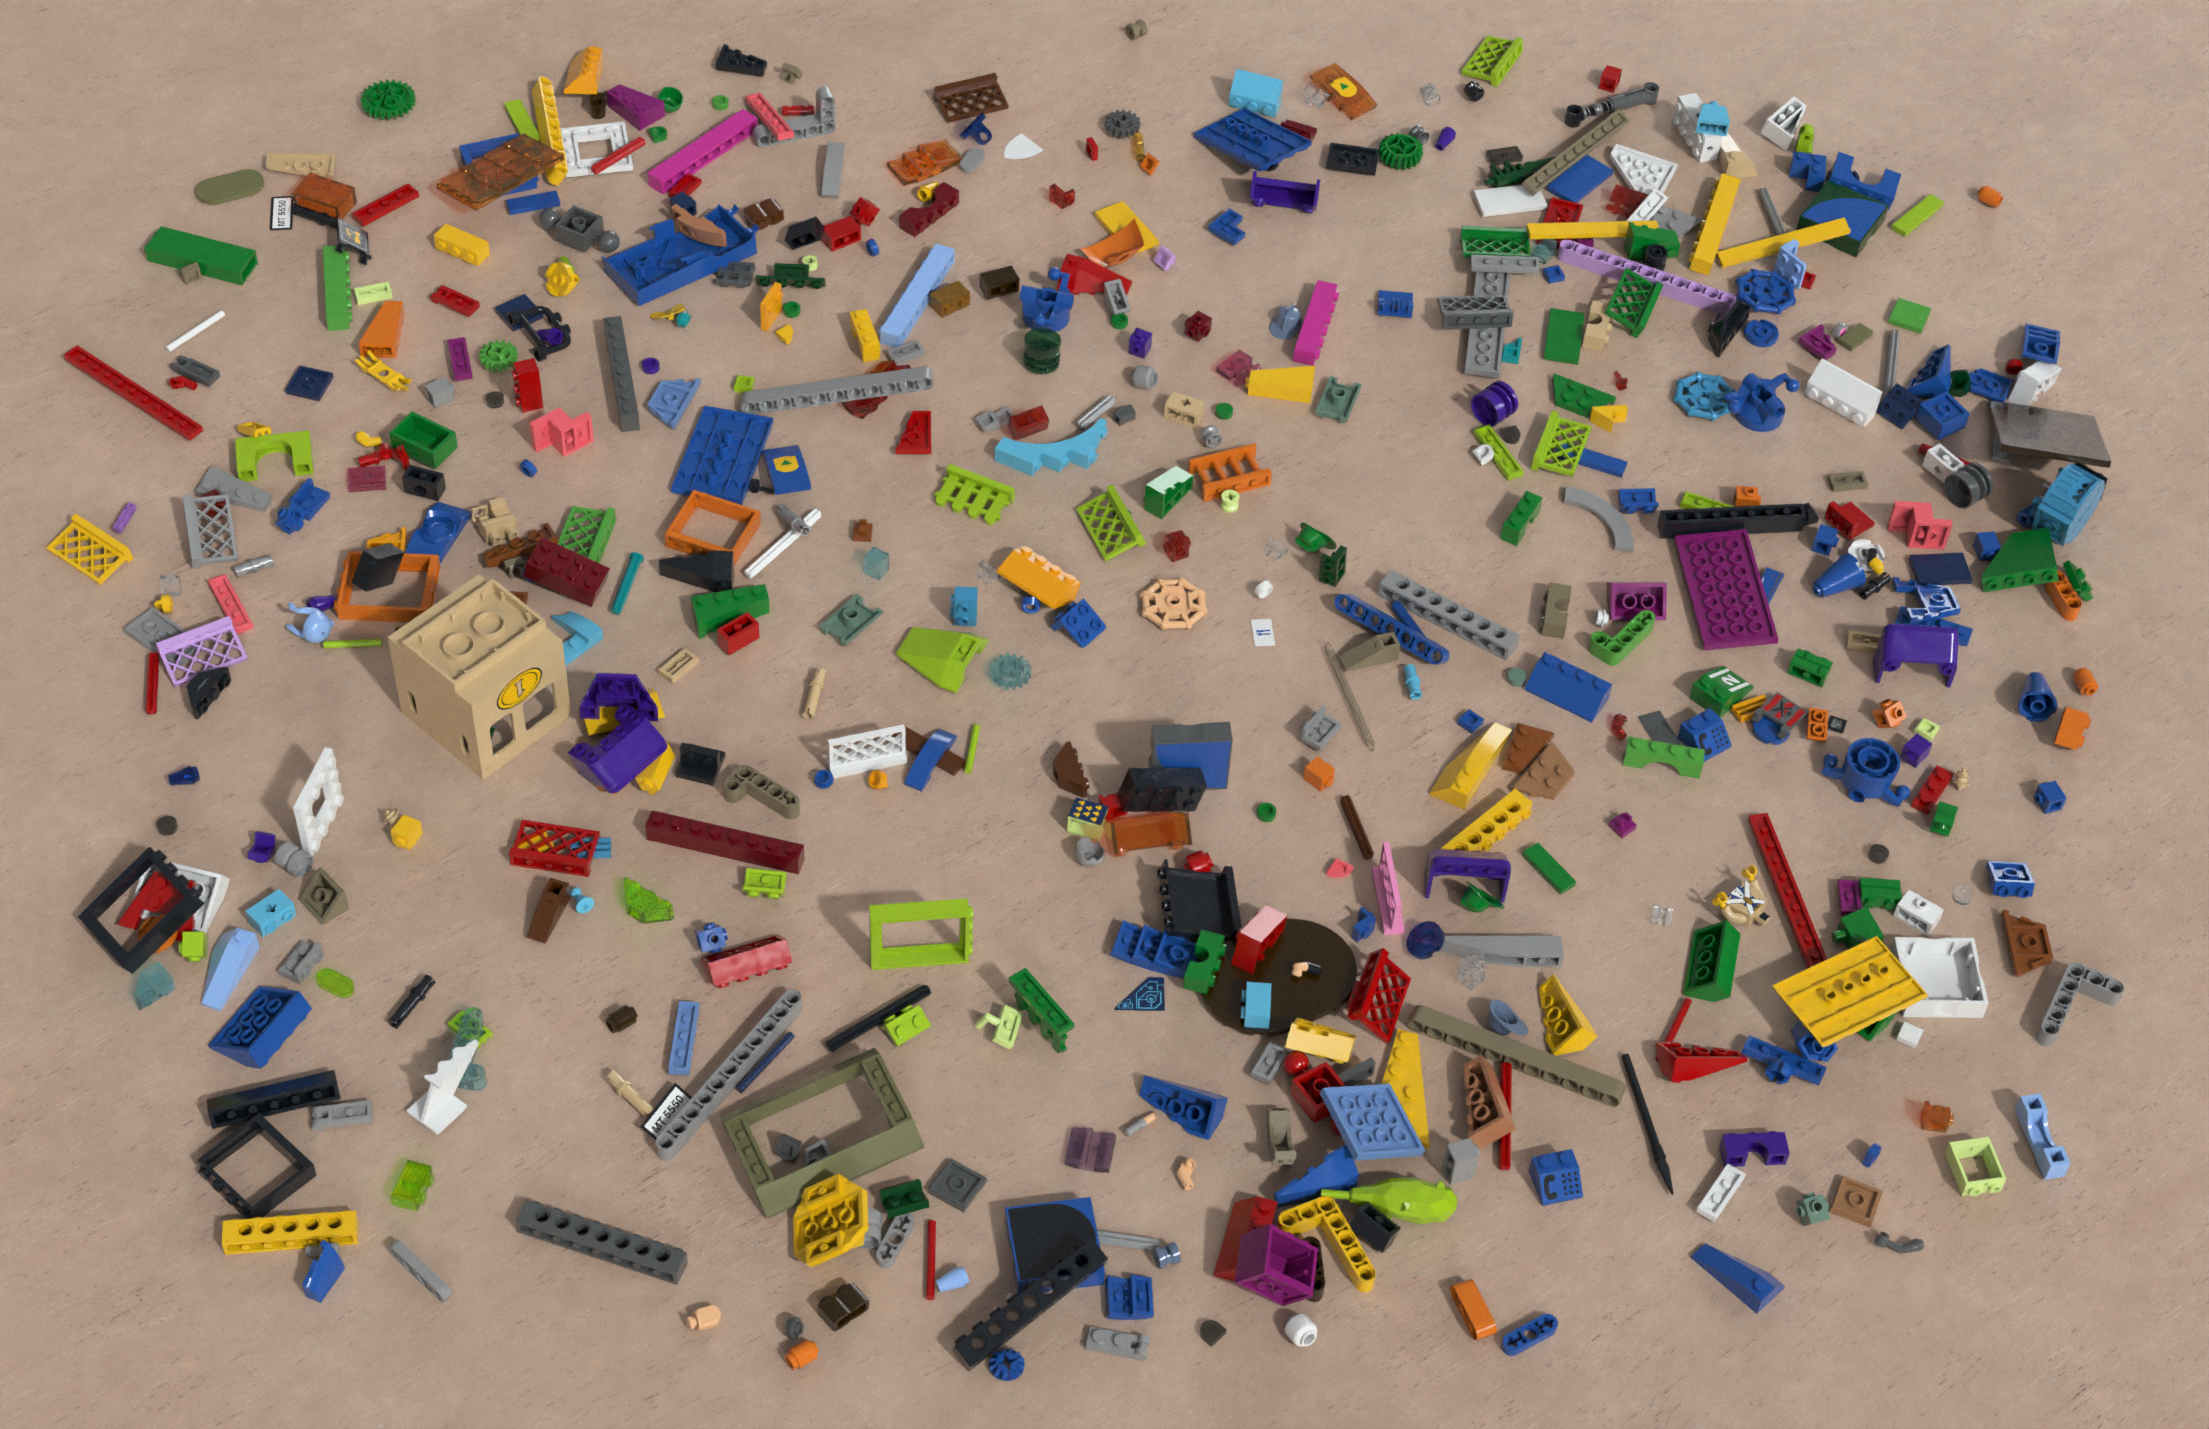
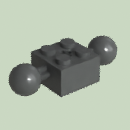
[540,205,620,252]

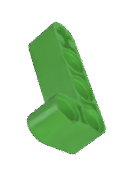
[1588,610,1655,666]

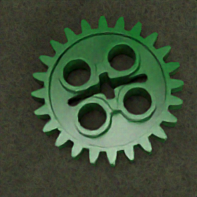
[361,79,416,120]

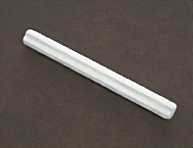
[744,509,821,579]

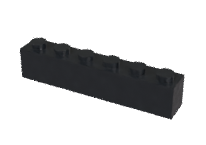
[206,1070,341,1129]

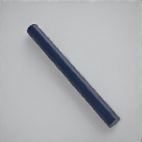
[736,1032,795,1093]

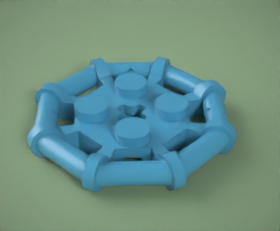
[1673,371,1737,421]

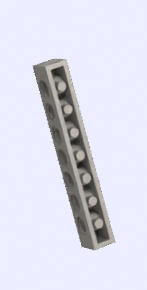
[1378,570,1520,661]

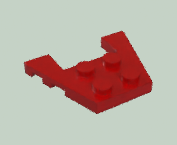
[117,871,195,941]

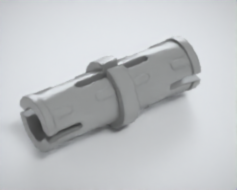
[234,554,274,577]

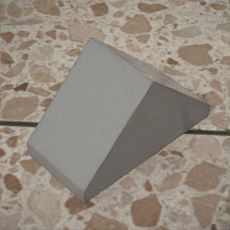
[1104,279,1131,315]

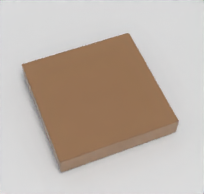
[1829,1175,1883,1227]

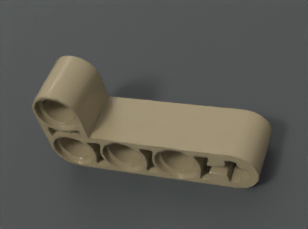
[723,765,800,819]

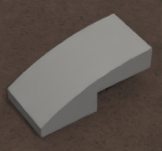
[976,406,1017,431]

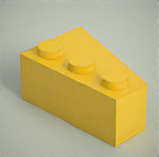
[1285,1018,1357,1064]

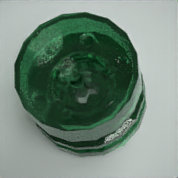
[1023,328,1061,374]

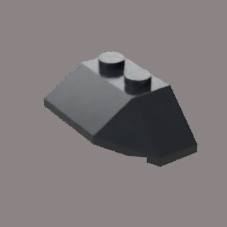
[1708,299,1751,358]

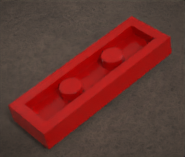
[1911,765,1954,815]

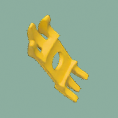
[355,350,412,391]

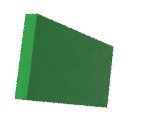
[1544,308,1585,365]

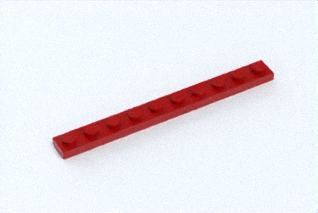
[64,345,203,441]
[1748,813,1827,969]

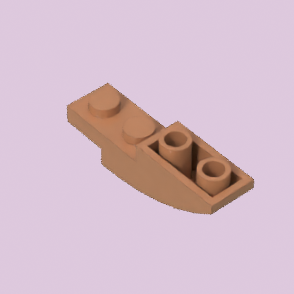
[671,204,727,247]

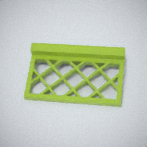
[1461,36,1523,87]
[1531,410,1592,477]
[1076,484,1146,561]

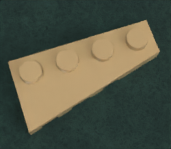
[266,153,336,181]

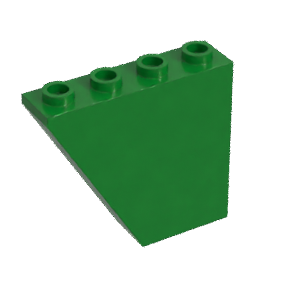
[1981,527,2059,592]

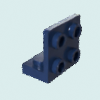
[1876,383,1924,429]

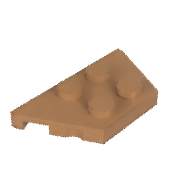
[1512,742,1575,800]

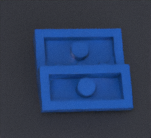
[1105,1275,1154,1320]

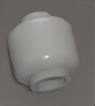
[1131,365,1158,390]

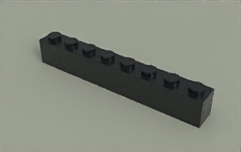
[1657,503,1807,539]

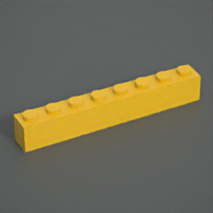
[1688,173,1741,276]

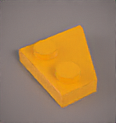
[366,527,407,553]

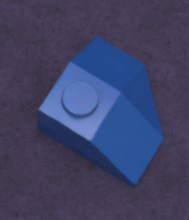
[1790,1020,1838,1062]

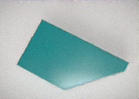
[1501,338,1522,364]

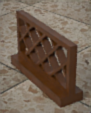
[933,73,1009,123]

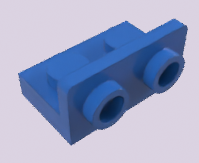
[289,478,330,521]

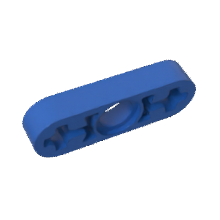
[1501,1314,1558,1356]

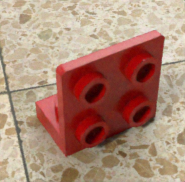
[1824,501,1875,540]

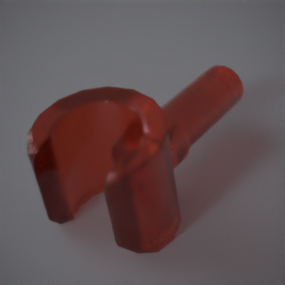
[1615,371,1628,391]

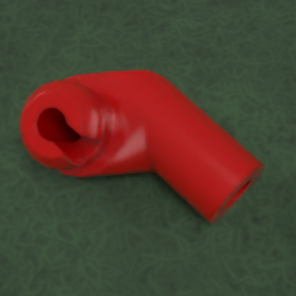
[169,376,198,391]

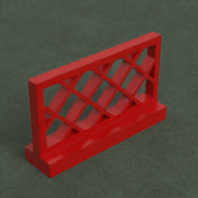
[509,820,600,877]
[1347,948,1411,1043]

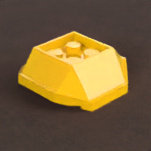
[793,1174,869,1267]

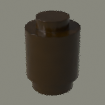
[605,1005,638,1033]

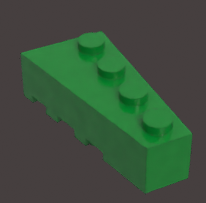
[691,584,770,639]

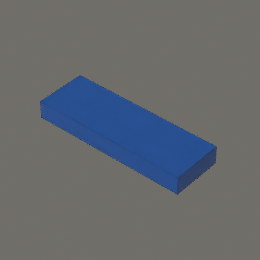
[506,191,560,215]

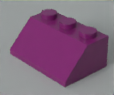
[1607,582,1667,620]

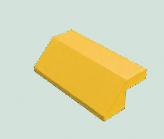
[583,689,665,736]

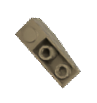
[1339,632,1400,672]

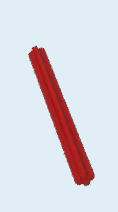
[1499,1062,1512,1171]

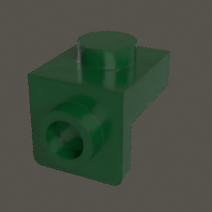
[1948,369,1972,397]

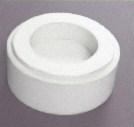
[1254,581,1273,598]

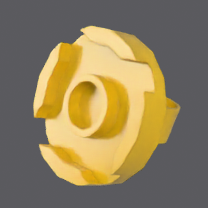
[545,262,580,297]

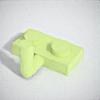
[975,1005,1023,1050]

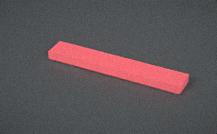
[745,93,794,141]

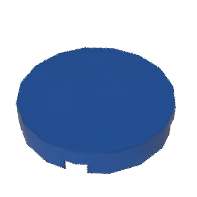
[1744,319,1779,347]
[1752,715,1790,745]

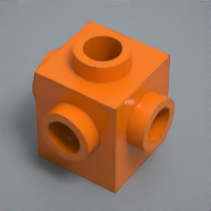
[1872,699,1907,728]

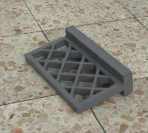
[1437,295,1513,329]

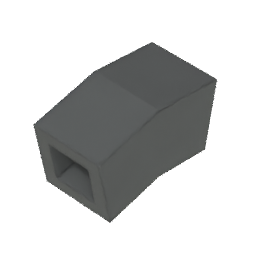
[1112,405,1136,426]

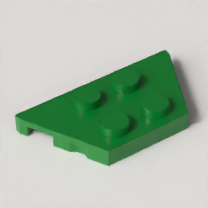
[1552,373,1616,418]

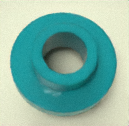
[676,311,691,328]

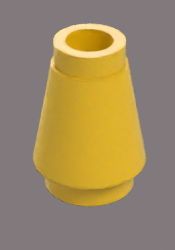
[917,182,940,202]

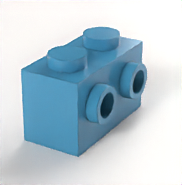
[950,586,978,626]

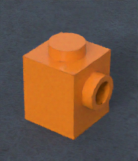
[1733,485,1761,507]
[1303,756,1335,792]

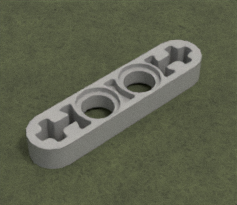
[388,1239,452,1302]

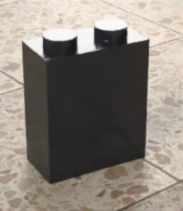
[351,543,404,592]

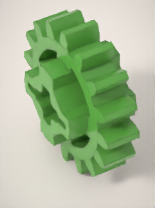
[479,339,518,372]

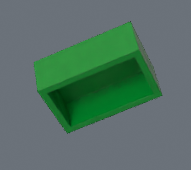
[389,411,458,469]

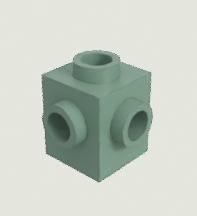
[1796,1192,1830,1226]

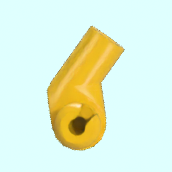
[355,431,381,447]

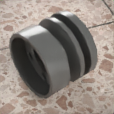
[1944,462,1993,509]

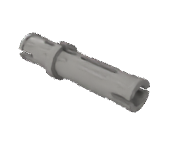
[776,504,811,537]

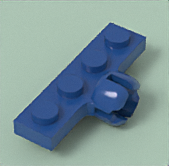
[1741,1035,1827,1085]

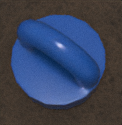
[1022,597,1040,614]

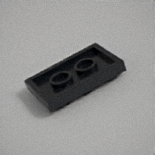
[1326,142,1380,176]

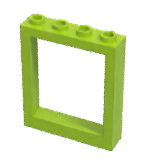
[869,898,973,970]

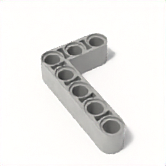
[753,86,836,147]
[2036,963,2124,1046]

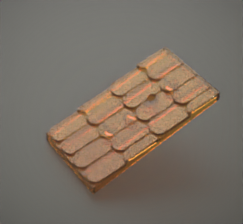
[437,134,564,211]

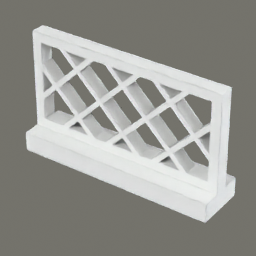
[827,724,907,778]

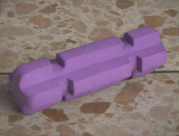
[112,502,136,534]

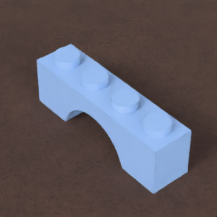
[2015,1093,2070,1180]

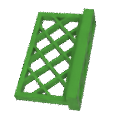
[558,506,616,563]

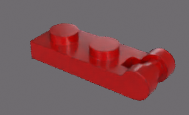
[430,285,480,317]

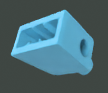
[1695,101,1730,137]

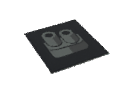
[1828,715,1847,734]

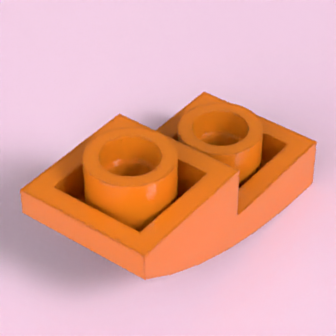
[1807,707,1828,742]

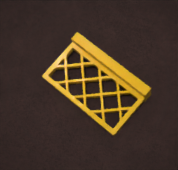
[46,513,134,585]

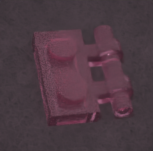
[1216,350,1261,387]

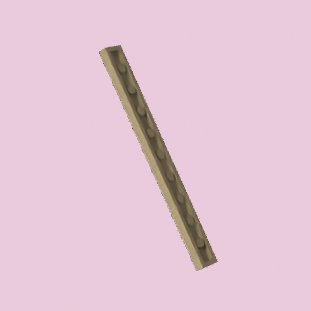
[1522,109,1630,196]

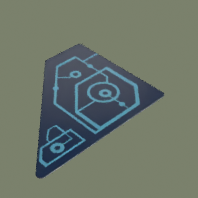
[1114,977,1165,1011]

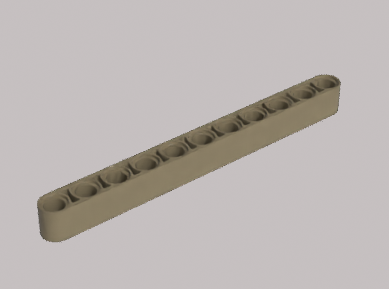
[1407,1005,1626,1107]

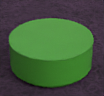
[712,95,729,111]

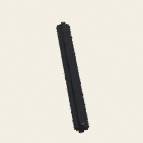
[825,985,931,1052]

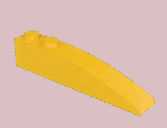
[1429,723,1512,810]

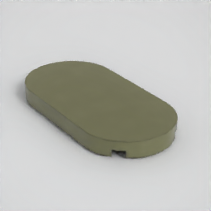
[195,169,264,205]

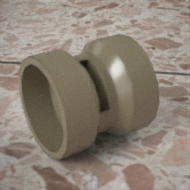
[1125,19,1148,40]

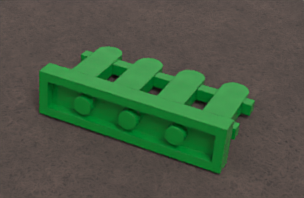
[1009,968,1074,1053]

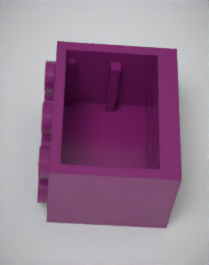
[1235,1224,1318,1306]

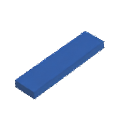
[1554,443,1628,478]

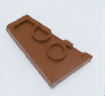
[1503,723,1554,774]

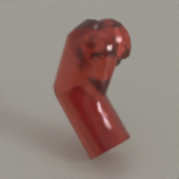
[1611,713,1627,740]

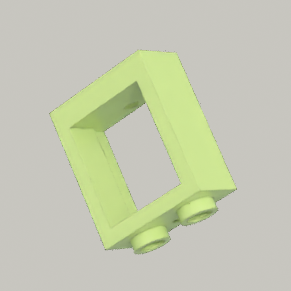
[1945,1137,2006,1196]

